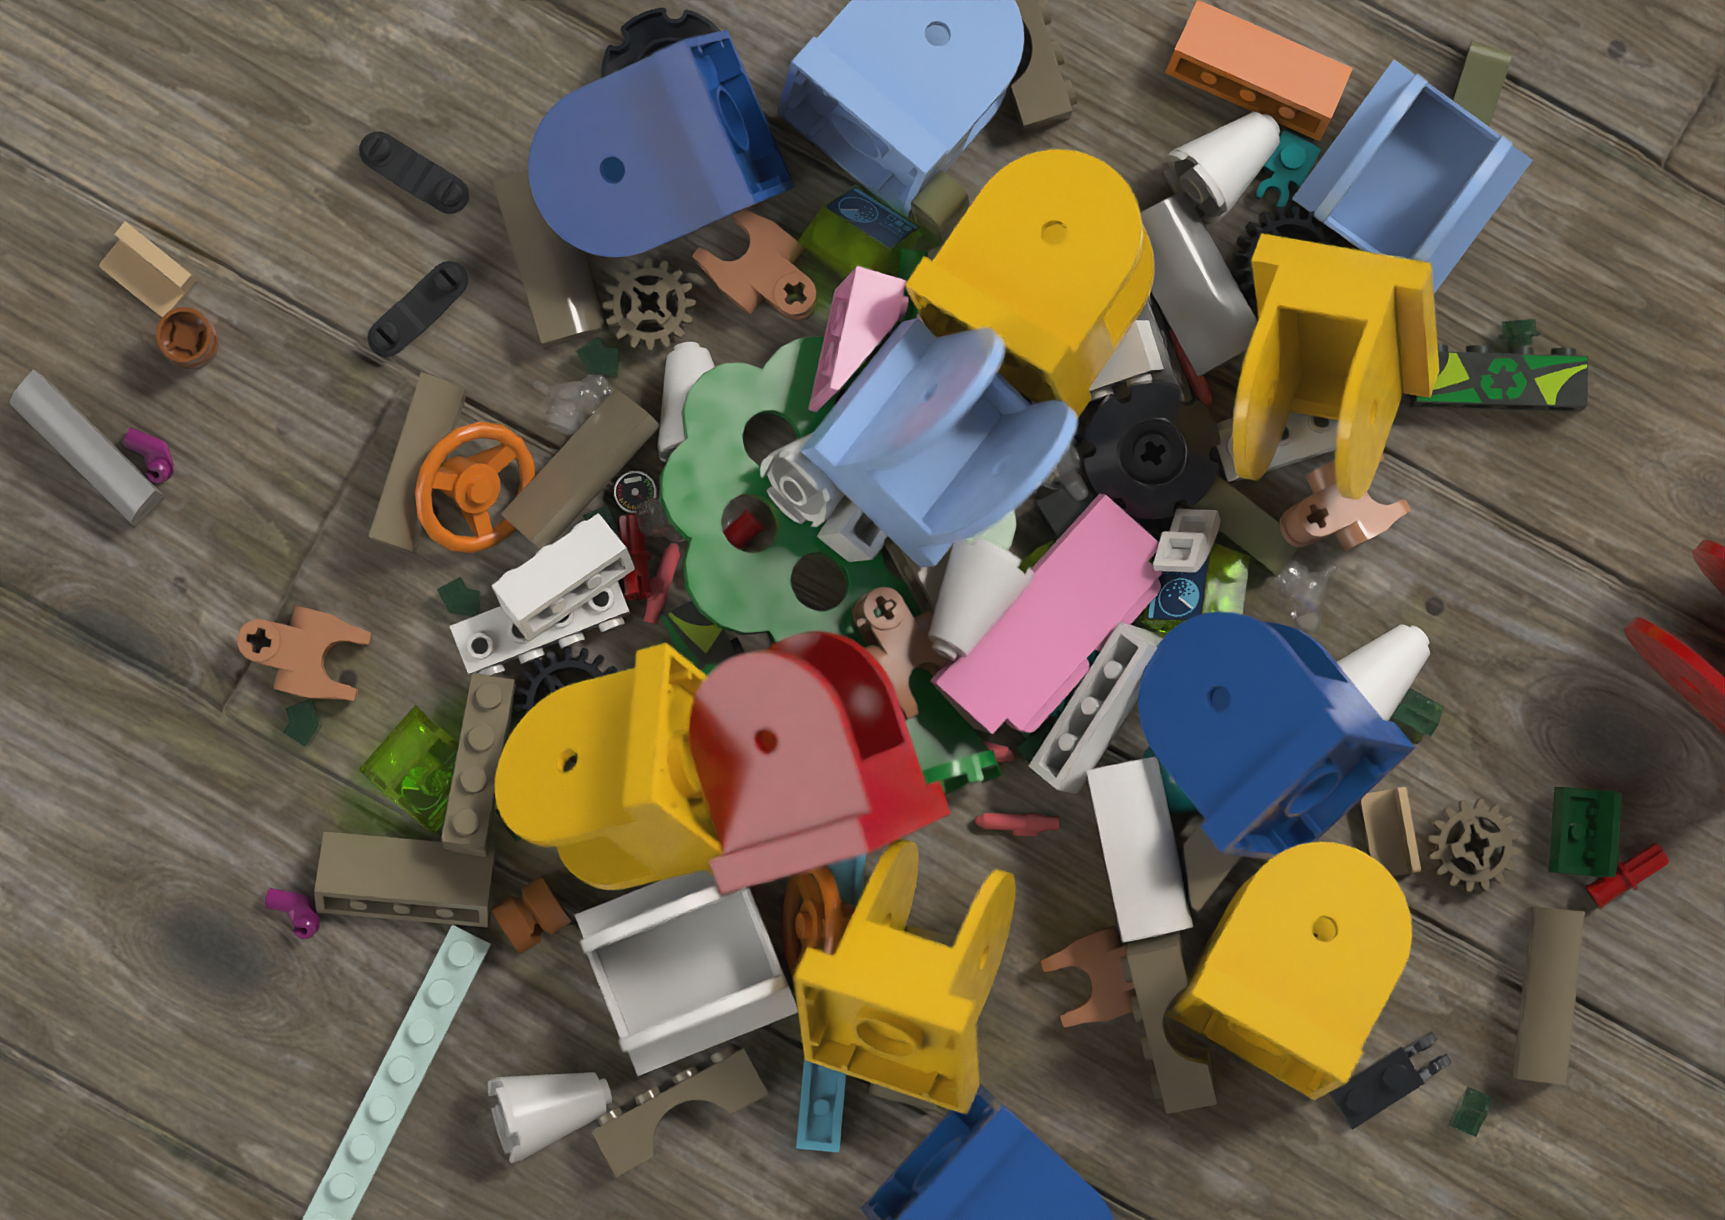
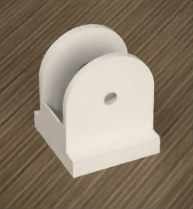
[575,870,798,1076]

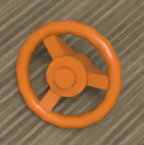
[414,421,535,553]
[782,865,856,982]

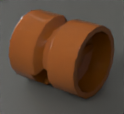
[156,307,219,369]
[491,875,572,955]

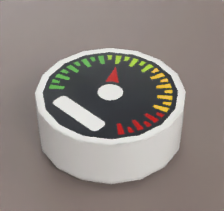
[614,471,657,514]

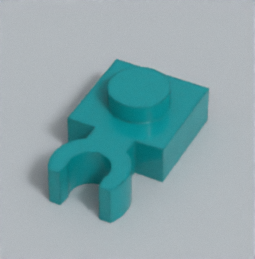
[1255,129,1321,208]

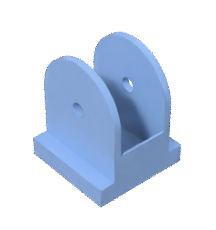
[776,0,1024,219]
[1292,60,1533,293]
[800,318,1077,567]

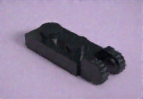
[1329,1031,1452,1130]

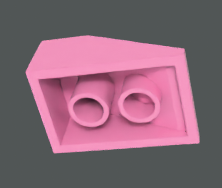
[808,266,909,412]

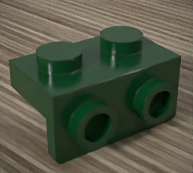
[1548,787,1623,878]

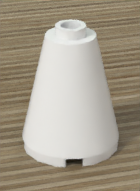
[1162,112,1280,224]
[657,342,715,462]
[760,432,845,527]
[928,537,1034,660]
[1337,624,1430,721]
[488,1072,612,1163]

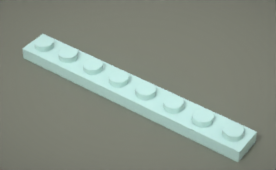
[302,925,492,1220]

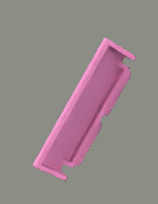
[930,494,1162,734]

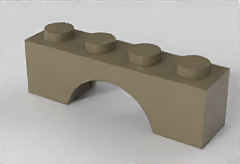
[1009,0,1077,133]
[441,673,516,857]
[1121,930,1218,1114]
[591,1044,769,1177]

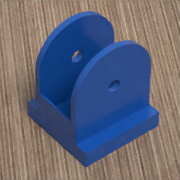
[528,30,795,257]
[1138,611,1415,860]
[861,1083,1114,1220]

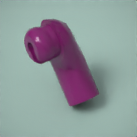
[123,427,174,484]
[265,888,320,939]

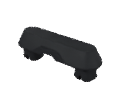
[359,131,469,214]
[367,261,468,357]

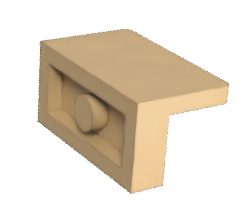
[99,221,197,317]
[1359,786,1421,876]

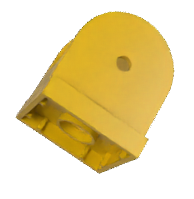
[905,149,1155,419]
[1233,234,1439,500]
[495,643,723,890]
[794,838,1016,1115]
[1165,842,1412,1101]

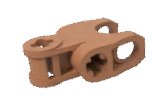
[692,208,818,321]
[1280,454,1411,552]
[852,587,949,721]
[237,606,373,702]
[1040,926,1137,1028]

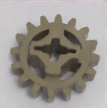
[603,258,696,352]
[1426,799,1522,892]

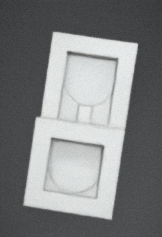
[1153,509,1221,572]

